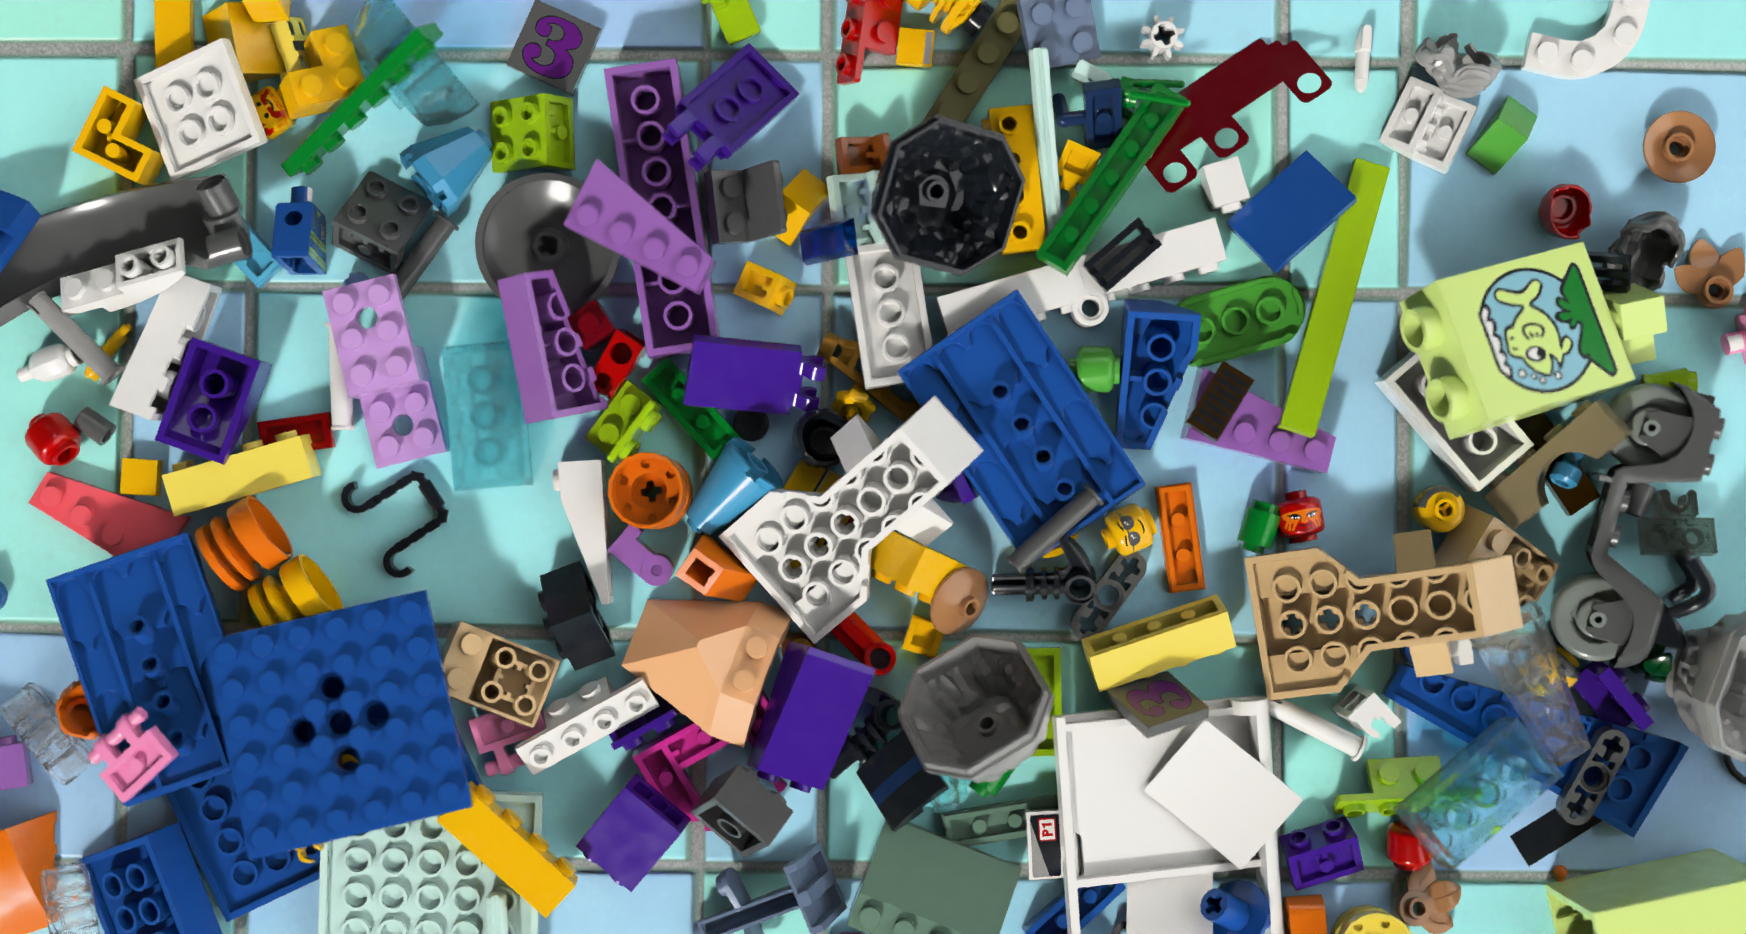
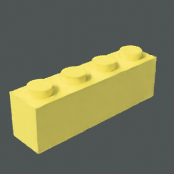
[161,430,322,517]
[1081,594,1236,692]

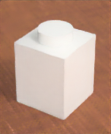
[1198,156,1250,215]

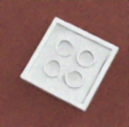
[134,38,268,181]

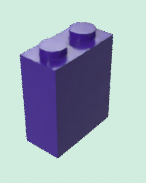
[576,773,691,892]

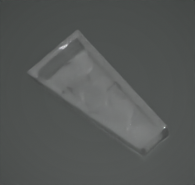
[1470,600,1591,767]

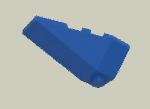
[1115,299,1201,450]

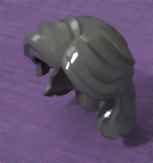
[1602,211,1685,291]

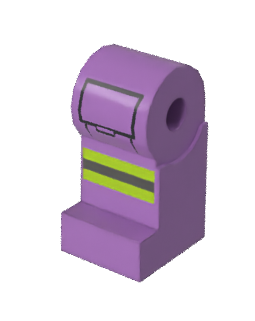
[608,525,674,586]

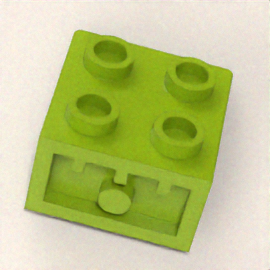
[490,93,575,173]
[585,380,663,463]

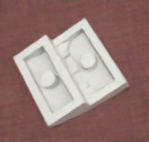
[1379,76,1478,175]

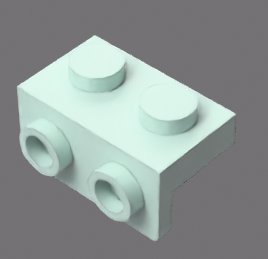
[826,170,886,249]

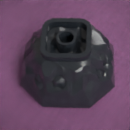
[871,114,1025,276]

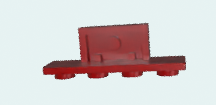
[836,0,903,85]

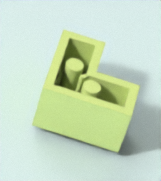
[1602,283,1667,365]

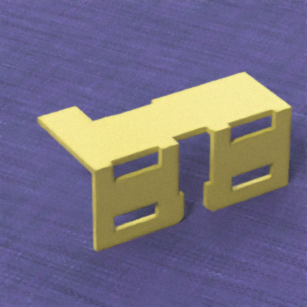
[269,17,310,81]

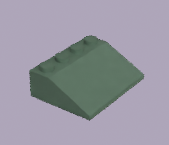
[847,821,1022,934]

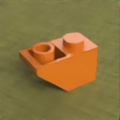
[675,533,758,602]

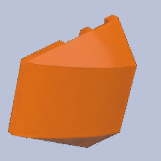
[0,810,58,934]

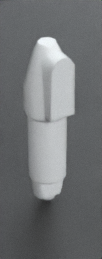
[1354,24,1372,93]

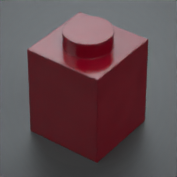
[568,299,618,352]

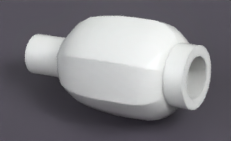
[16,343,83,382]

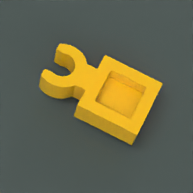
[1058,139,1102,207]

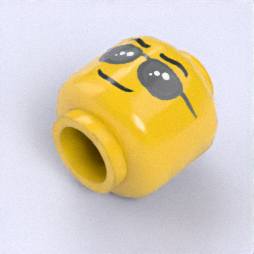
[1101,503,1157,556]

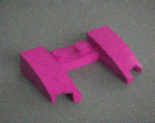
[632,689,787,831]

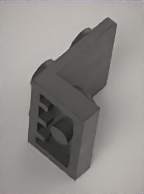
[704,160,787,245]
[332,171,432,274]

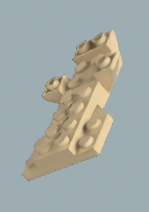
[1244,529,1523,701]

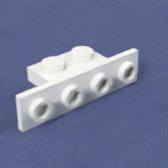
[515,676,660,776]

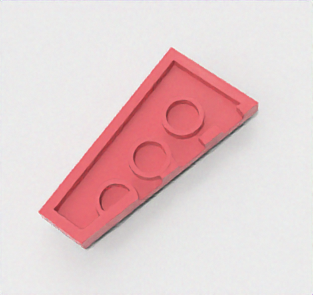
[28,472,192,556]

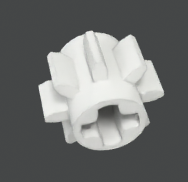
[1140,15,1185,61]

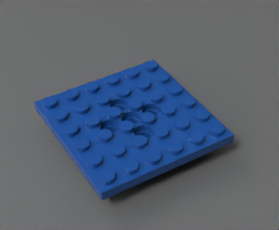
[204,590,474,860]

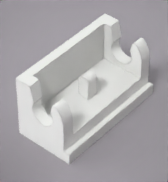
[1332,685,1402,738]

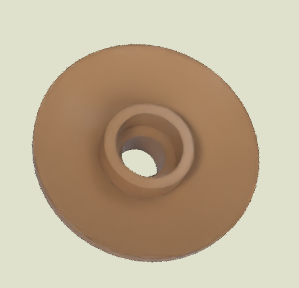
[1643,111,1716,183]
[930,567,988,635]

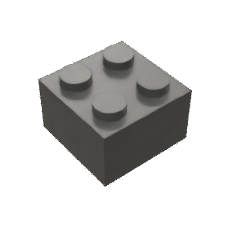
[690,765,794,858]

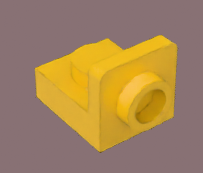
[733,260,796,316]

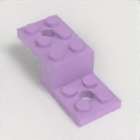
[322,274,449,469]

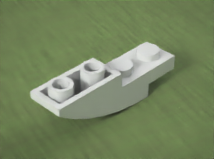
[60,237,186,316]

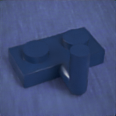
[1052,78,1122,150]

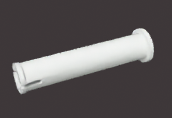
[324,322,355,430]
[1265,694,1368,762]

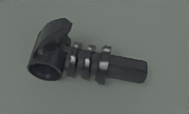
[991,534,1097,605]
[829,686,904,779]

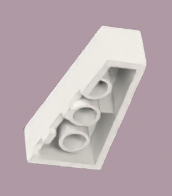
[109,274,222,421]

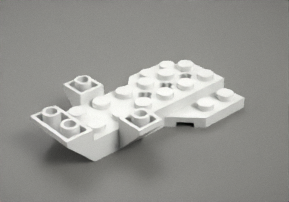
[719,395,983,644]

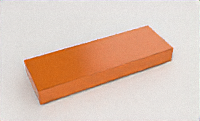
[1154,482,1206,593]

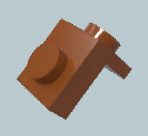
[835,133,890,175]

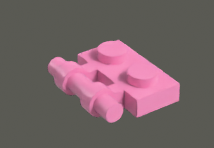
[87,707,180,803]
[468,708,546,777]

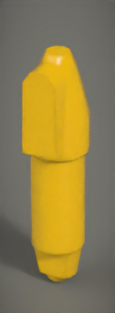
[84,324,132,382]

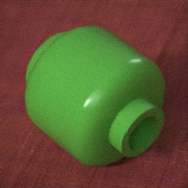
[1069,346,1120,393]

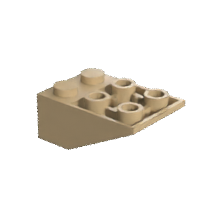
[1435,505,1560,624]
[441,621,561,728]

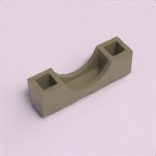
[1484,399,1633,530]

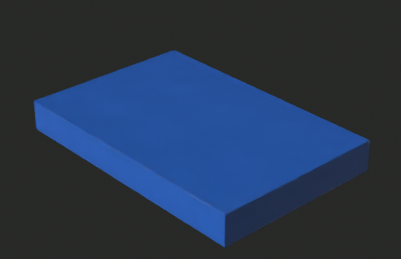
[1226,150,1357,274]

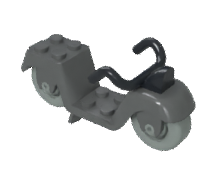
[1550,382,1725,668]

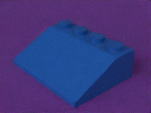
[77,821,222,934]

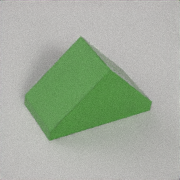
[1465,96,1538,175]

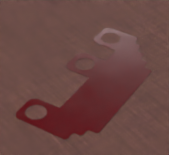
[1145,39,1332,192]

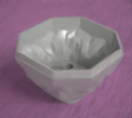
[1665,611,1746,763]
[898,634,1054,783]

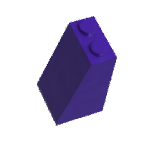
[747,641,875,793]

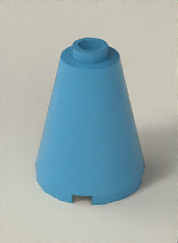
[686,437,784,535]

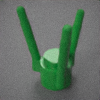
[1112,76,1191,120]

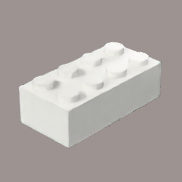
[1374,351,1534,492]

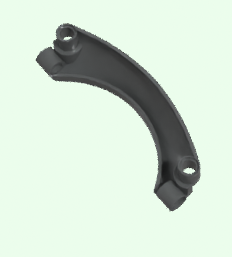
[0,174,253,327]

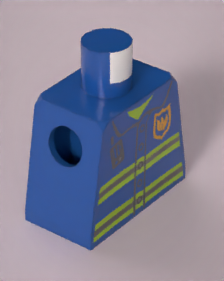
[272,186,326,275]

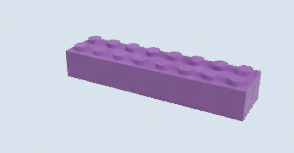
[604,58,721,359]

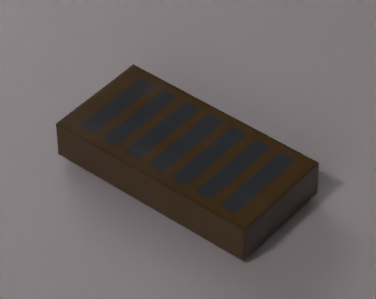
[1184,361,1255,443]

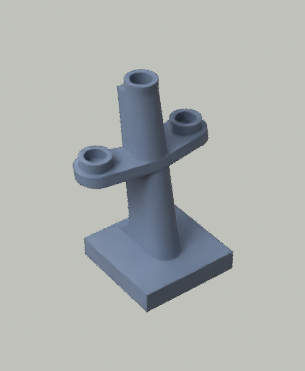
[693,842,847,934]

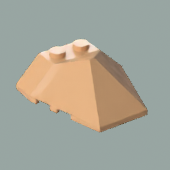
[621,599,792,748]

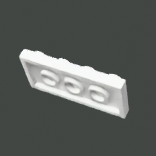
[844,242,933,390]

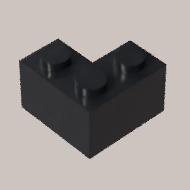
[537,561,616,671]

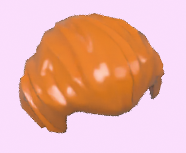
[55,680,99,740]

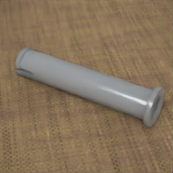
[26,291,125,386]

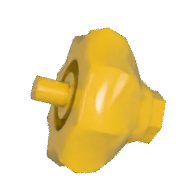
[831,384,876,422]

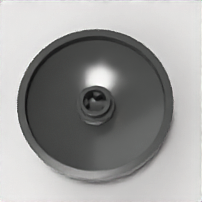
[475,172,621,314]

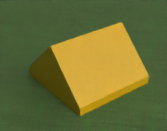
[203,2,286,82]

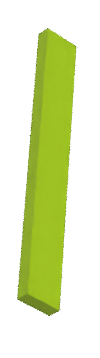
[1277,157,1390,438]

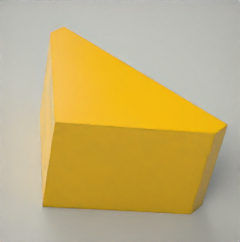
[775,168,828,247]

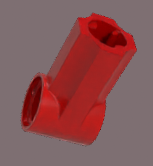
[831,612,896,676]

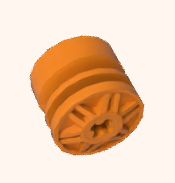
[608,452,693,530]
[195,495,294,592]

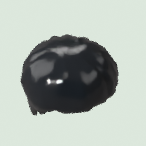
[792,408,849,469]

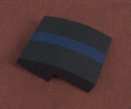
[856,730,949,832]

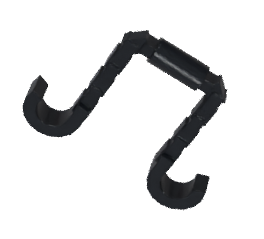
[341,471,449,578]

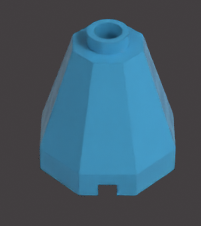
[399,126,493,217]

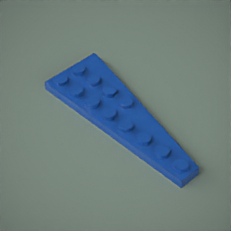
[1381,662,1689,838]

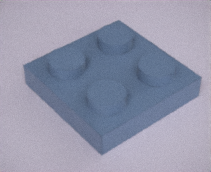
[1016,0,1101,72]

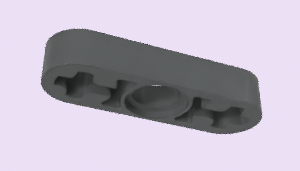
[1070,552,1147,639]
[1556,726,1630,825]

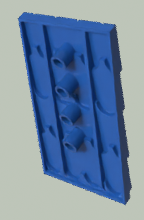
[897,289,1145,565]
[46,532,231,807]

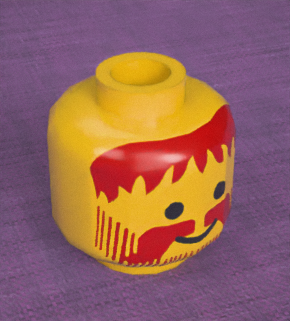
[251,86,296,140]

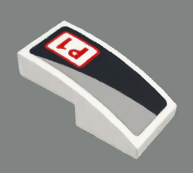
[1025,808,1064,880]

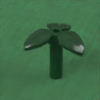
[1627,643,1672,683]

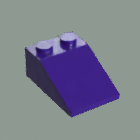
[155,337,272,465]

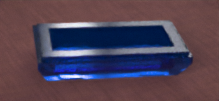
[799,218,858,266]

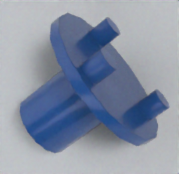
[1200,880,1271,934]

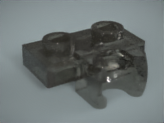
[1637,489,1718,556]

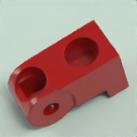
[594,328,646,401]

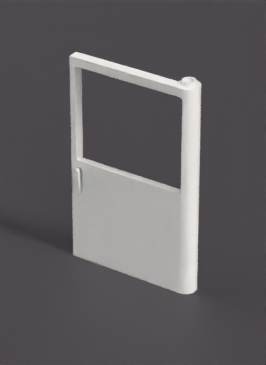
[1052,696,1284,934]

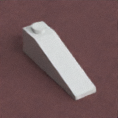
[553,460,613,605]

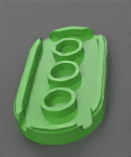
[1176,275,1306,367]

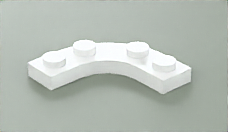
[1520,0,1650,80]

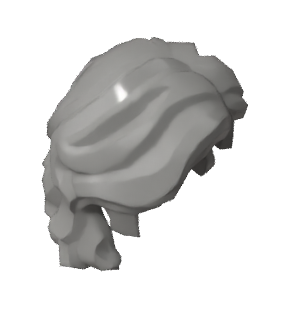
[1415,33,1503,98]

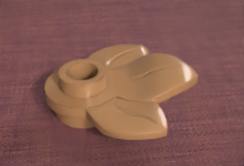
[1674,239,1745,309]
[1396,862,1461,934]

